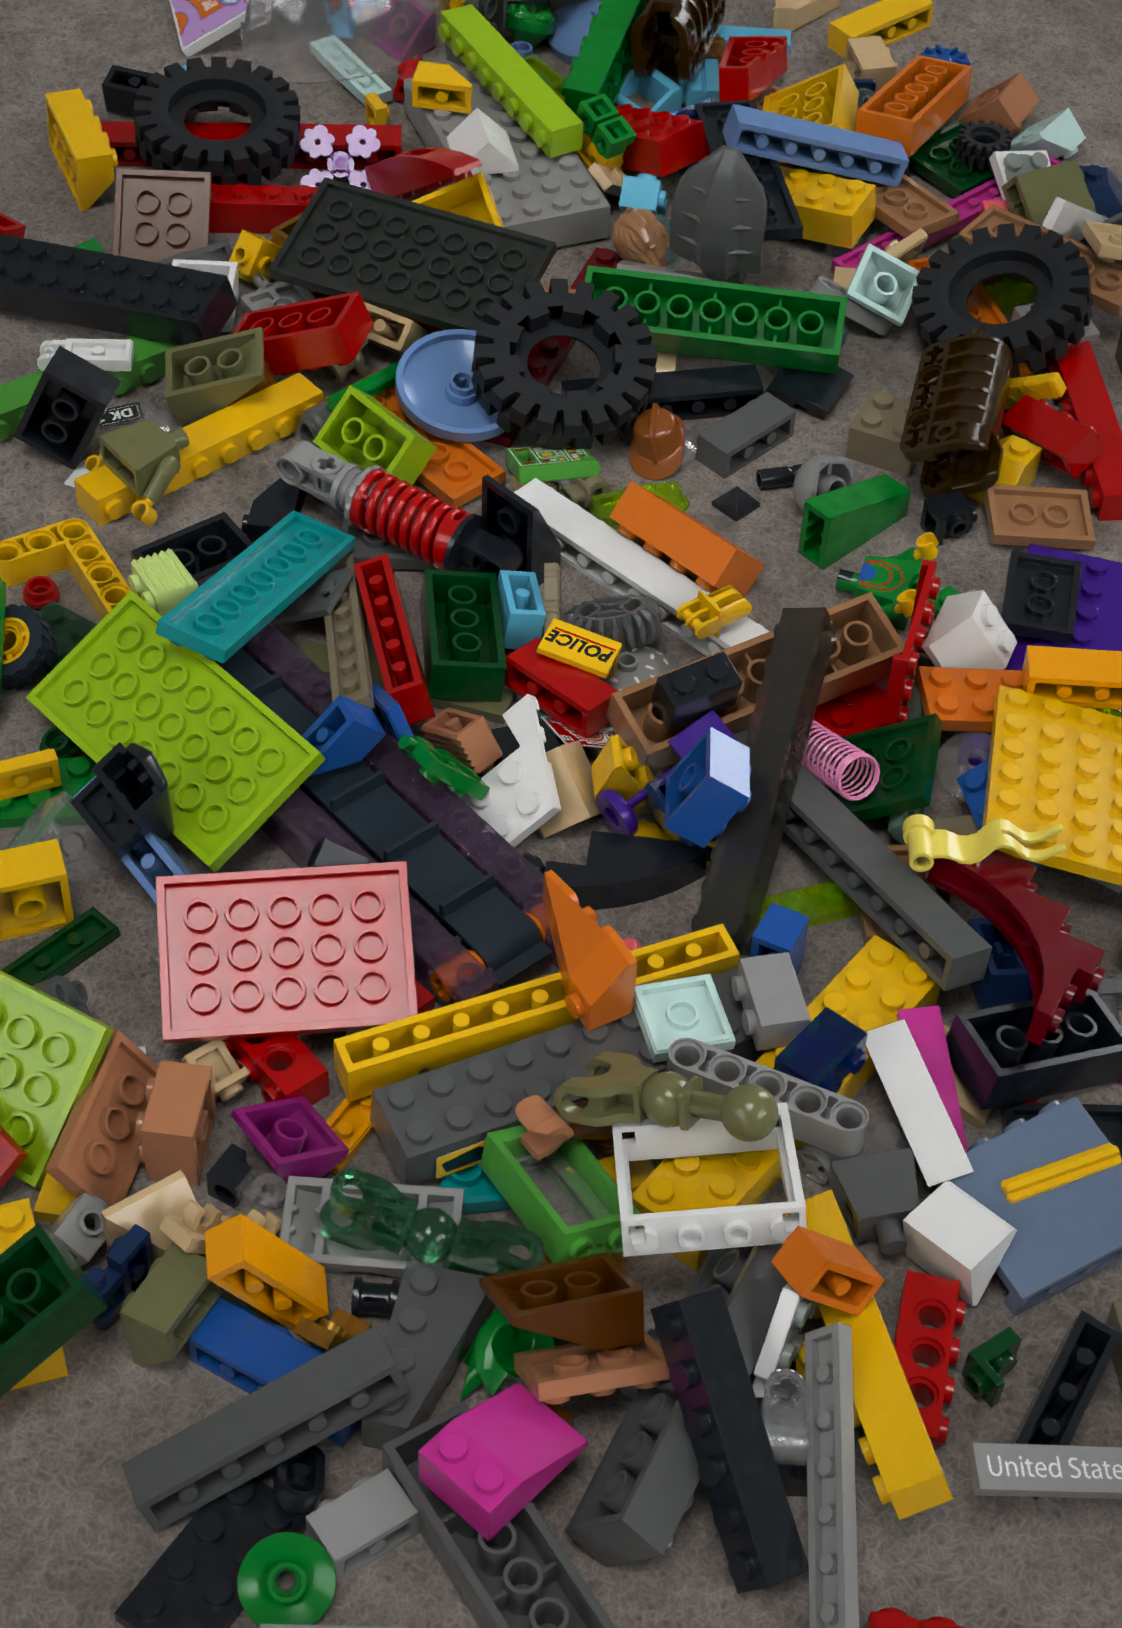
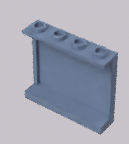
[926,1096,1122,1316]

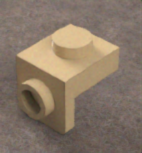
[181,1040,250,1102]

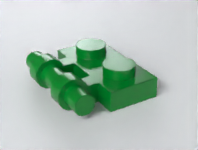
[398,734,490,801]

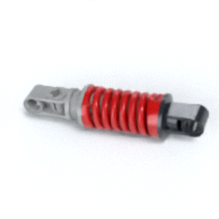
[275,440,524,581]

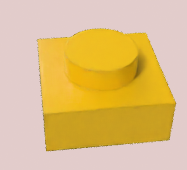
[364,92,390,125]

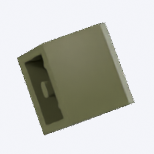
[120,1243,224,1367]

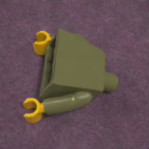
[85,420,189,527]

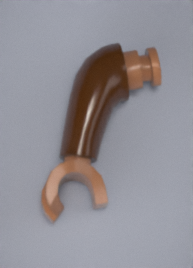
[515,1095,635,1161]

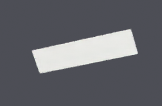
[861,1019,974,1187]

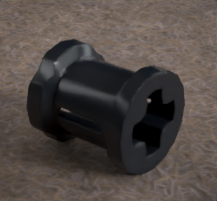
[351,1277,401,1320]

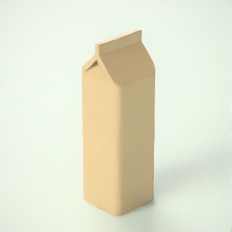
[771,0,841,32]

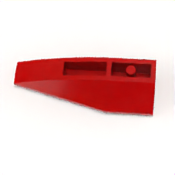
[364,147,482,200]

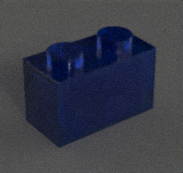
[774,1007,868,1093]

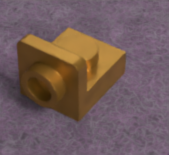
[293,1309,372,1352]

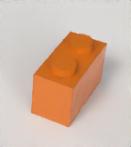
[771,1226,885,1316]

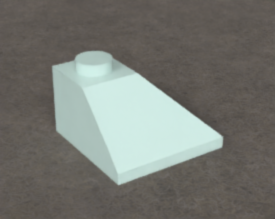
[1010,108,1086,160]
[845,243,919,327]

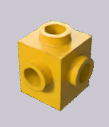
[229,229,281,283]

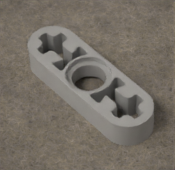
[810,276,895,336]

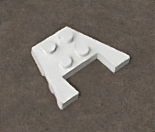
[417,694,561,855]

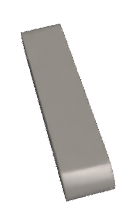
[666,1038,869,1157]

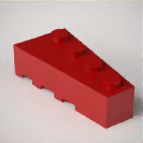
[719,36,787,102]

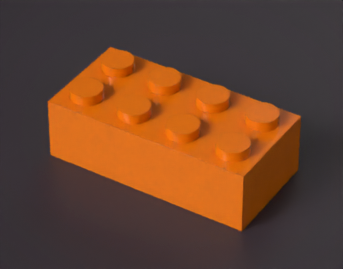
[609,481,765,598]

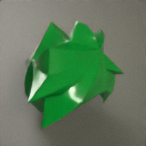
[460,1307,557,1402]

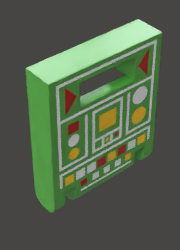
[505,442,600,484]

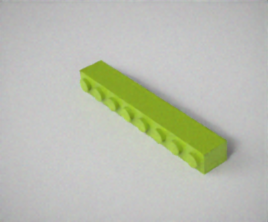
[438,4,583,158]

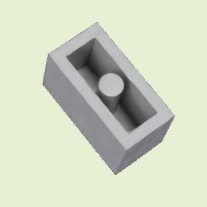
[731,952,811,1051]
[305,1468,419,1583]

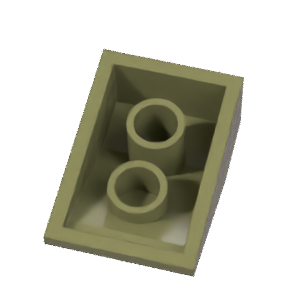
[165,327,264,425]

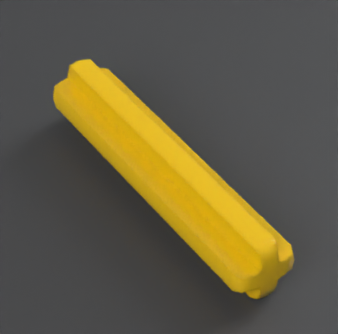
[1000,1143,1122,1204]

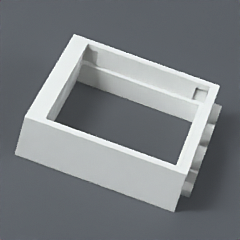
[612,1102,807,1257]

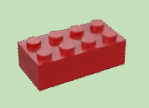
[616,104,708,177]
[232,291,374,378]

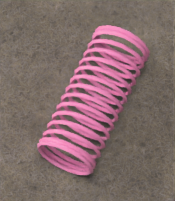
[779,717,880,801]

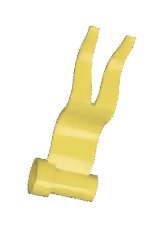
[902,814,1067,872]

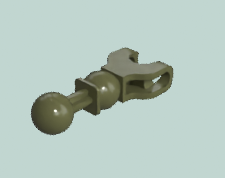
[554,1051,779,1142]

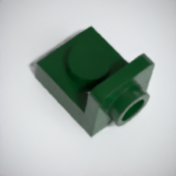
[961,1326,1022,1408]

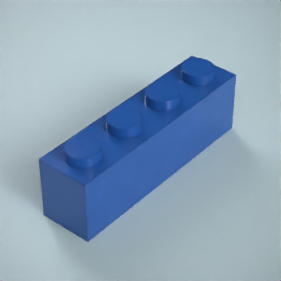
[188,1297,361,1447]

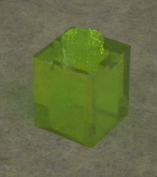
[985,276,1034,314]

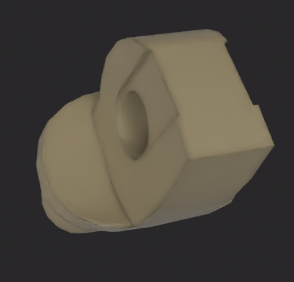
[559,476,612,508]

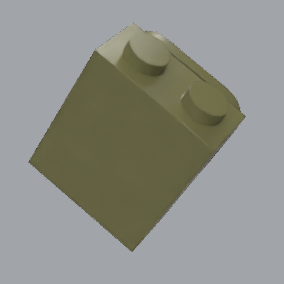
[1001,159,1096,227]

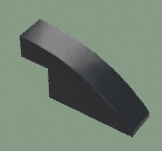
[541,831,709,910]

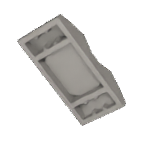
[280,1176,464,1279]

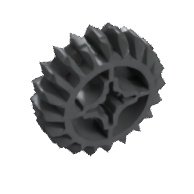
[564,594,662,652]

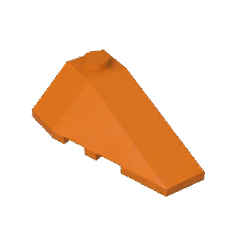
[543,870,638,1032]

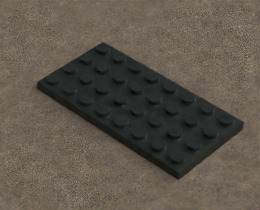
[268,177,557,331]

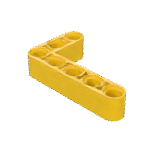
[0,518,131,620]

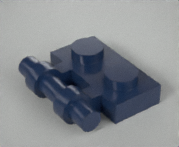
[86,1224,154,1330]

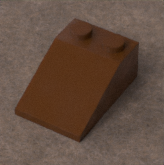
[479,1252,644,1350]

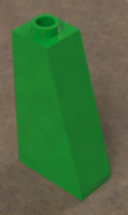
[798,474,911,570]

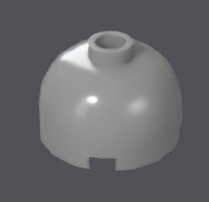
[793,453,861,511]

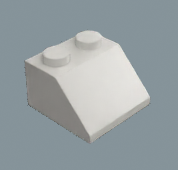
[922,590,1017,670]

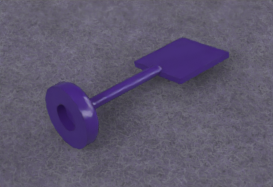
[596,710,739,835]

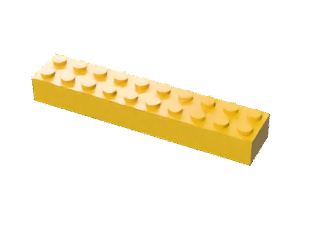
[632,935,940,1272]

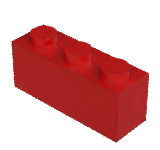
[1001,394,1103,480]
[504,637,618,738]

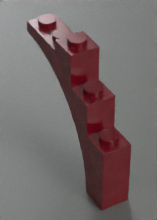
[926,830,1107,1046]

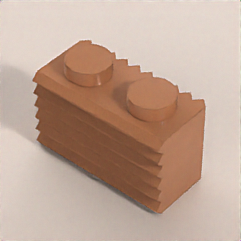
[421,707,503,775]

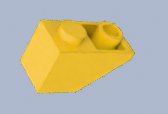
[591,734,654,810]

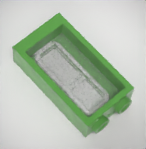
[480,1125,640,1263]

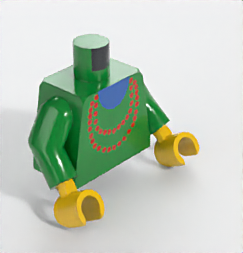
[835,532,939,631]

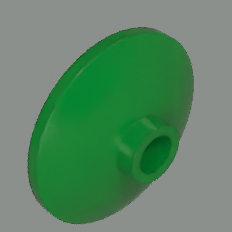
[237,1532,336,1626]

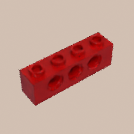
[222,1035,330,1105]
[893,1270,966,1450]

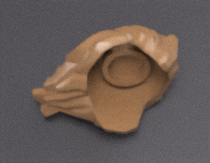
[612,207,670,267]

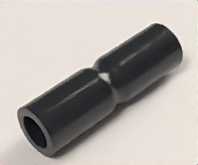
[756,464,802,490]

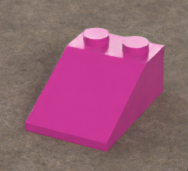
[418,1382,588,1542]

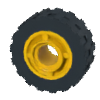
[1,604,57,690]

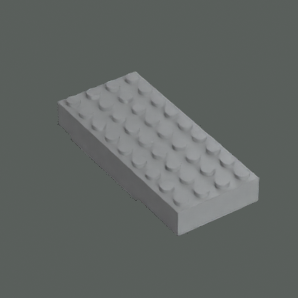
[404,68,611,248]

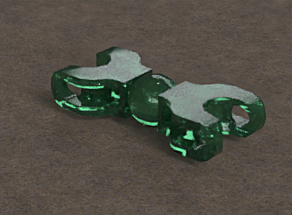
[318,1169,545,1277]

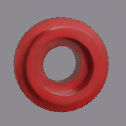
[23,576,59,608]

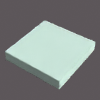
[633,973,736,1063]

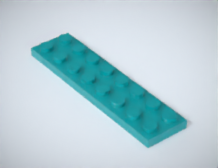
[155,510,356,663]

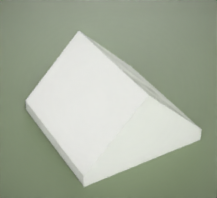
[447,108,519,175]
[903,1181,1017,1306]

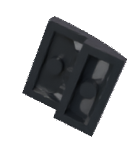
[764,367,854,420]

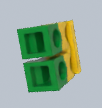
[575,93,637,187]

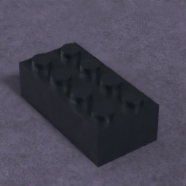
[946,989,1122,1110]

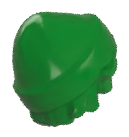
[506,2,556,49]

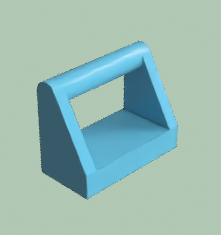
[615,69,683,115]

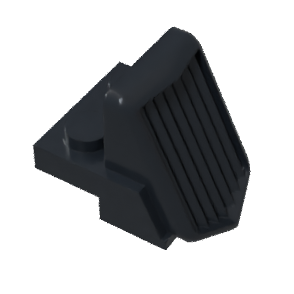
[70,742,174,859]

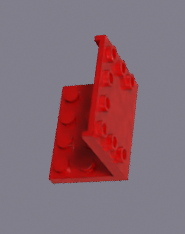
[782,559,941,742]

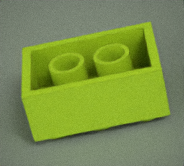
[313,385,438,486]

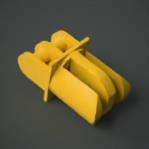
[676,584,752,639]

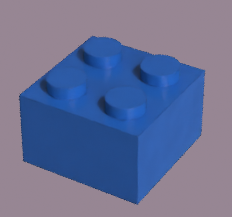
[664,726,752,848]

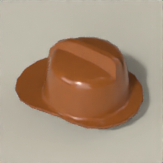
[630,403,685,481]

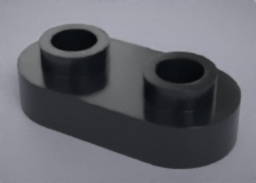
[273,1445,325,1515]

